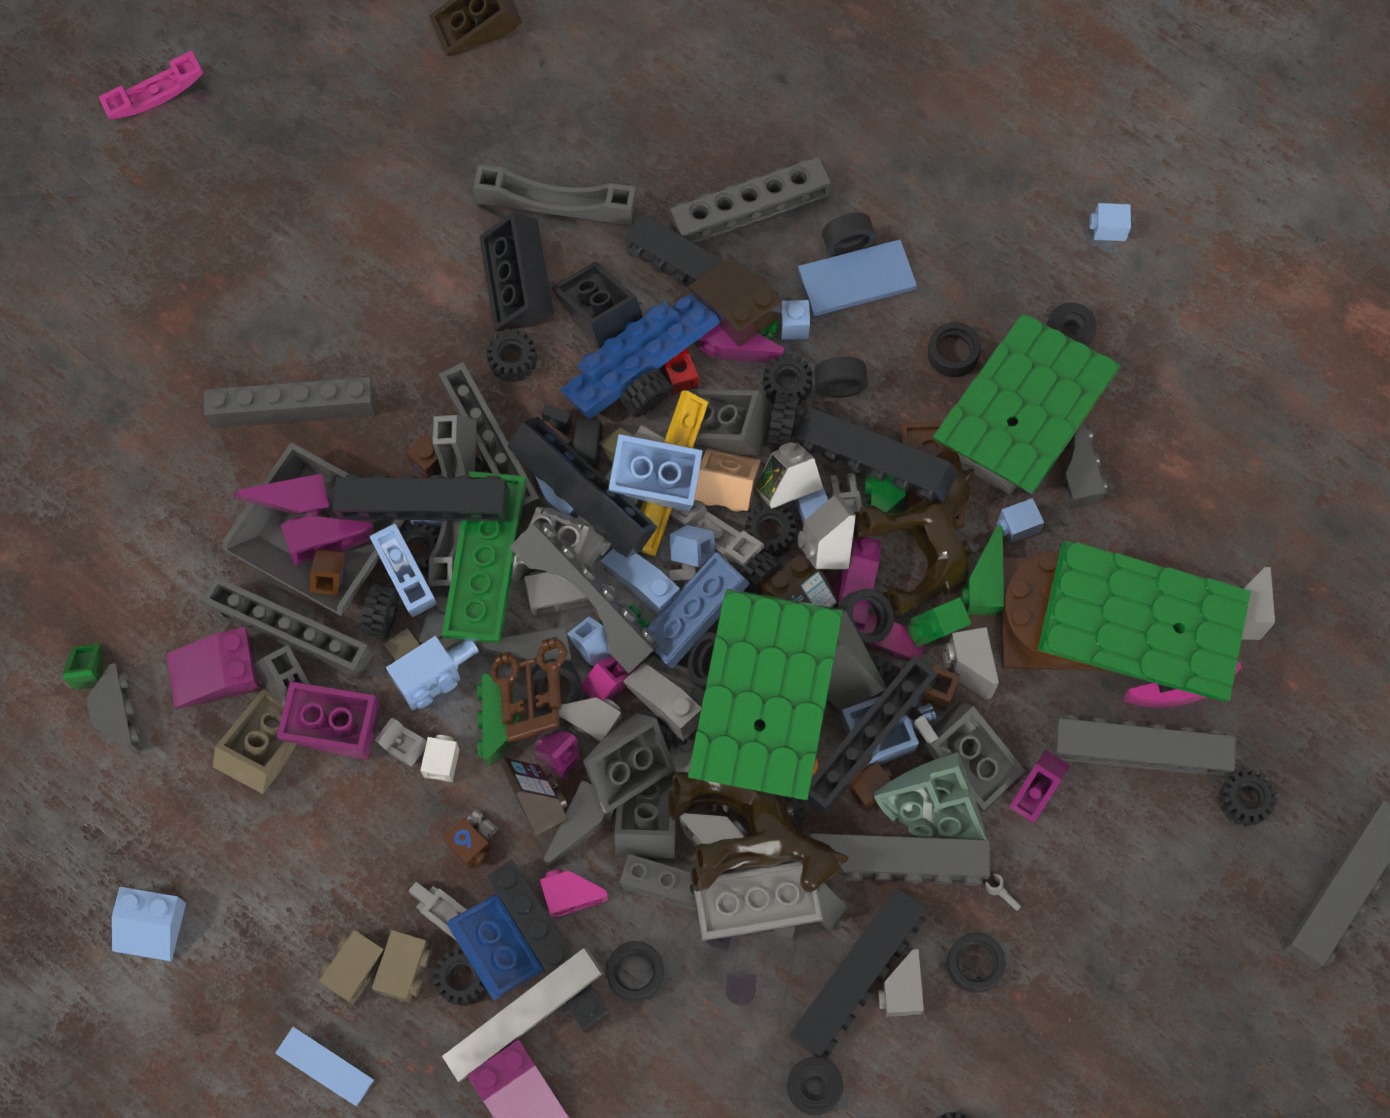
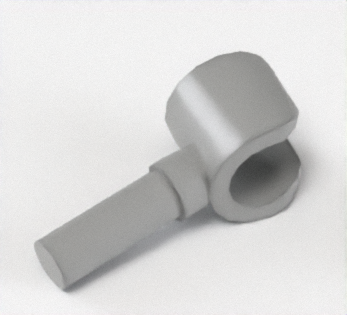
[985,873,1021,911]

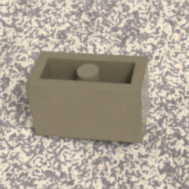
[319,930,385,1005]
[372,930,432,1003]

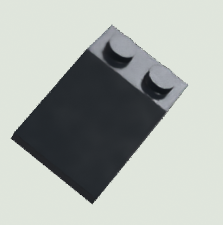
[551,261,643,348]

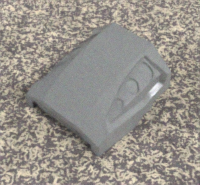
[515,506,592,582]

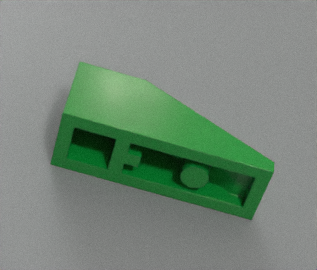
[961,526,1004,615]

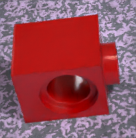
[662,348,698,396]

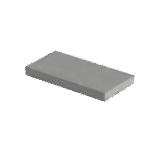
[694,862,823,941]

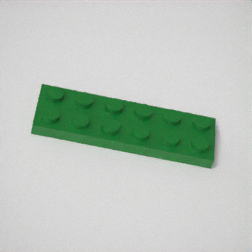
[442,471,527,644]

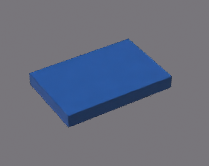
[446,894,544,1001]

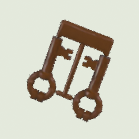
[490,637,567,742]

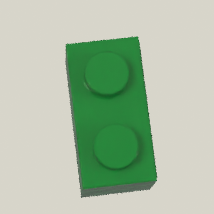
[904,598,972,647]

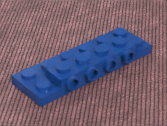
[560,294,720,420]

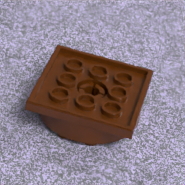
[1001,551,1110,671]

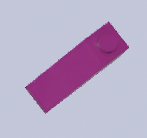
[697,324,785,363]
[233,473,329,516]
[281,516,375,565]
[838,536,881,627]
[535,730,582,780]

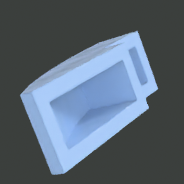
[275,1027,374,1106]

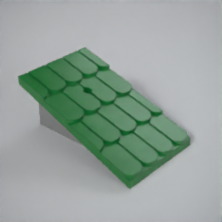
[933,313,1121,495]
[1037,541,1251,702]
[688,588,843,800]

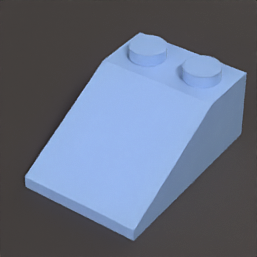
[608,434,703,511]

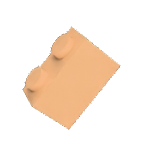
[694,448,761,512]

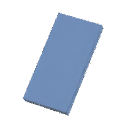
[798,240,917,317]
[647,552,750,669]

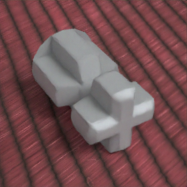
[467,809,498,840]

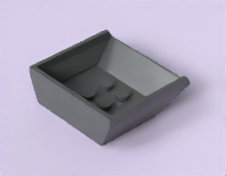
[222,442,405,616]

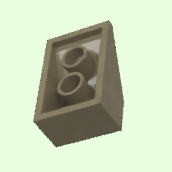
[213,689,296,794]

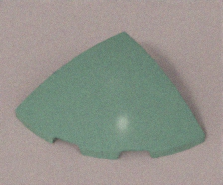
[874,752,987,840]

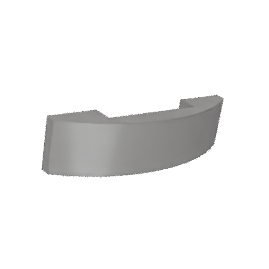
[669,500,765,566]

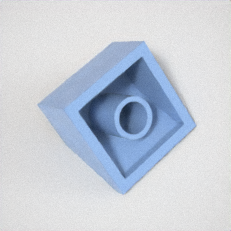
[112,887,186,962]

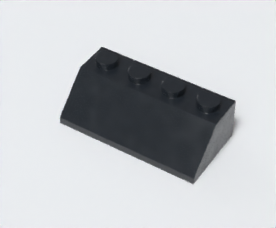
[479,212,554,332]

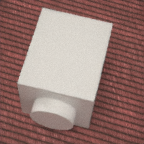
[420,735,460,783]

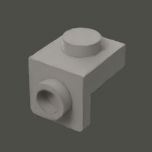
[375,718,427,767]

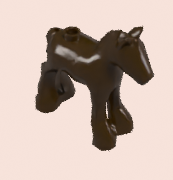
[853,468,975,616]
[668,772,849,893]

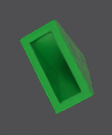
[62,643,103,690]

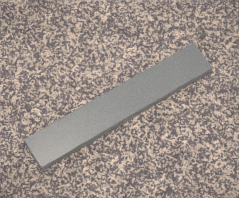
[442,948,604,1082]

